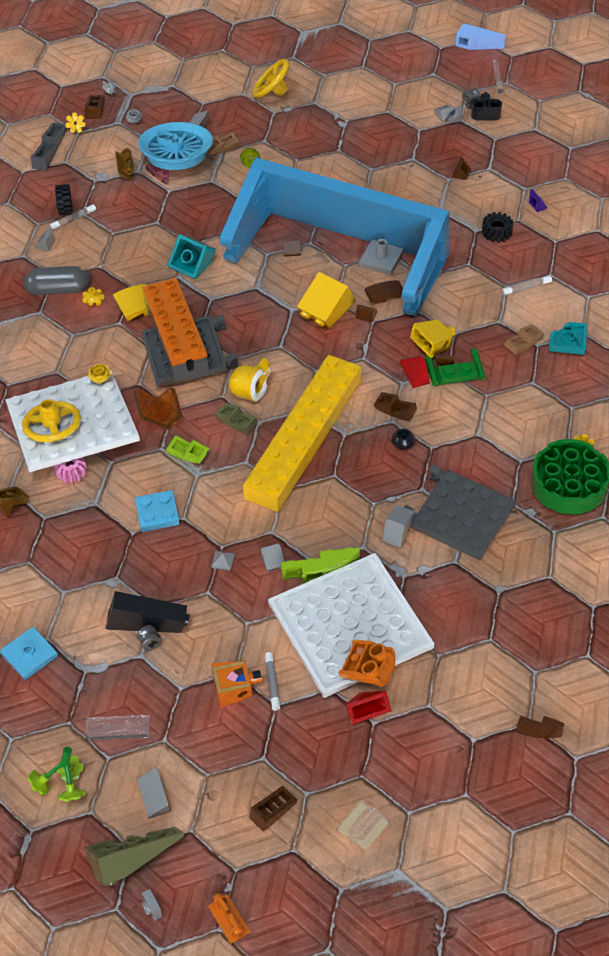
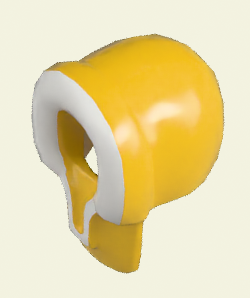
[228,357,271,402]

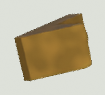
[0,486,29,518]

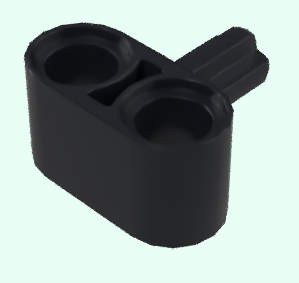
[471,92,502,121]

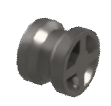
[462,88,481,107]
[136,625,162,651]

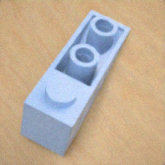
[456,23,506,50]

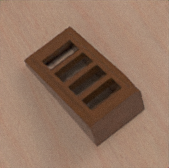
[249,786,298,831]

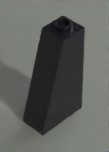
[105,591,190,633]

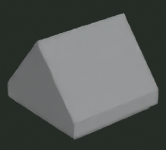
[35,229,55,251]

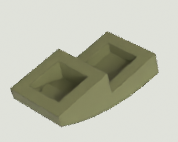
[215,403,258,434]

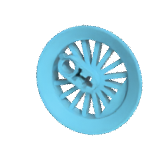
[138,122,213,170]

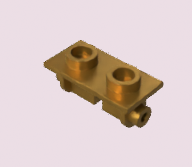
[115,148,134,181]

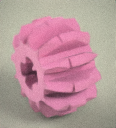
[54,457,87,484]

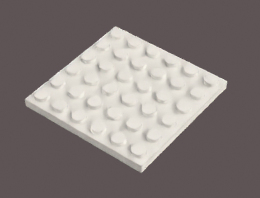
[5,371,140,472]
[268,553,434,698]

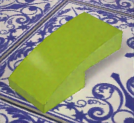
[166,435,210,464]

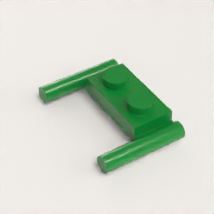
[425,348,486,387]

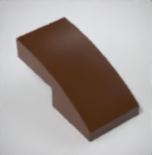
[364,280,403,302]
[374,392,417,421]
[516,716,565,738]

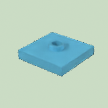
[0,627,58,680]

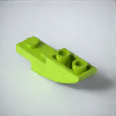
[281,547,360,584]

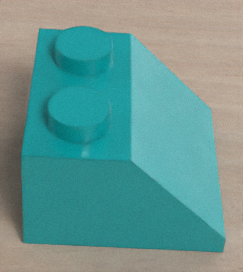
[167,234,216,279]

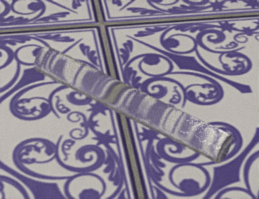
[492,59,504,94]

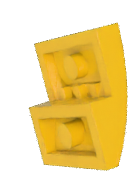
[113,284,149,321]

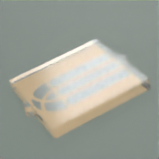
[337,800,390,851]

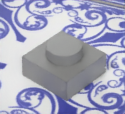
[141,889,162,921]

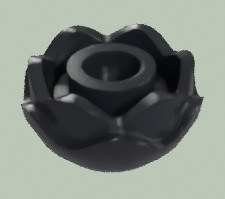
[392,428,415,450]

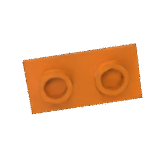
[208,893,251,944]

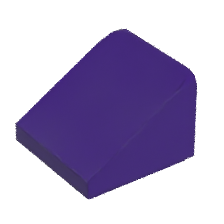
[529,189,547,212]

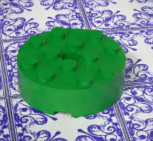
[531,439,609,515]

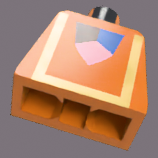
[211,661,262,708]

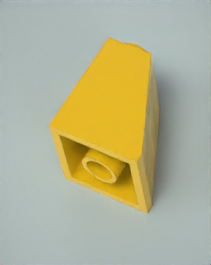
[297,272,356,328]

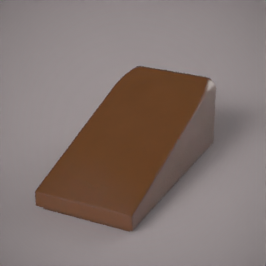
[85,95,105,119]

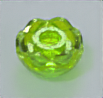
[240,148,260,168]

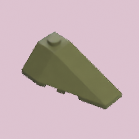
[84,827,184,885]

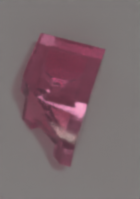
[146,163,169,184]

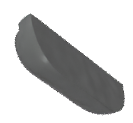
[23,266,92,295]

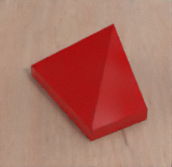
[400,356,430,388]
[346,690,392,725]

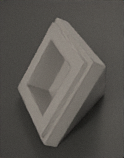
[446,105,462,124]
[211,551,235,571]

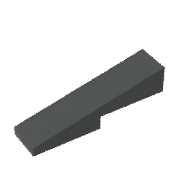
[31,122,68,171]

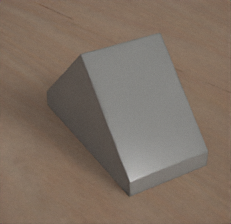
[382,505,415,548]

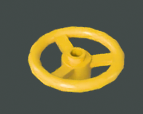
[253,59,290,98]
[22,399,81,442]

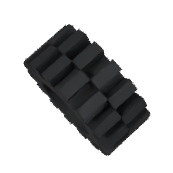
[55,184,73,215]
[482,212,513,243]

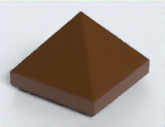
[435,354,454,366]

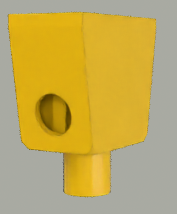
[410,320,456,358]

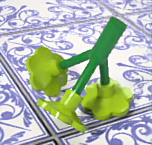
[27,747,86,802]

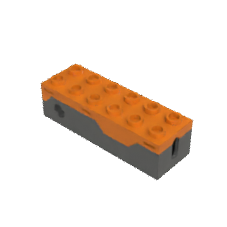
[142,277,209,381]

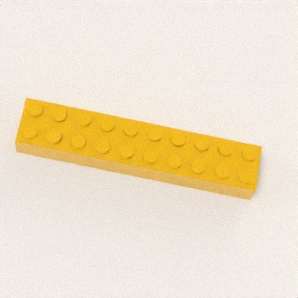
[243,354,361,512]

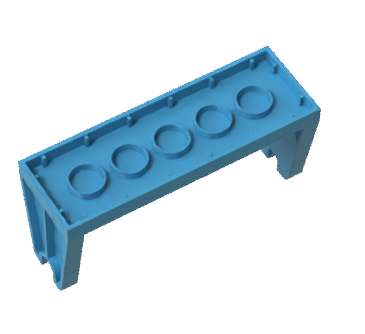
[220,157,450,317]

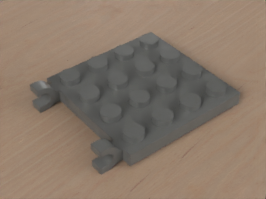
[141,315,239,387]
[404,464,516,560]

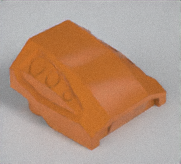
[338,640,395,687]

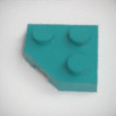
[549,322,587,355]

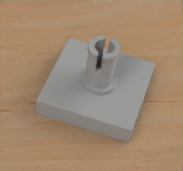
[359,239,404,276]

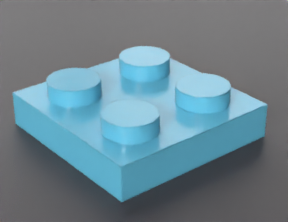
[135,490,180,532]

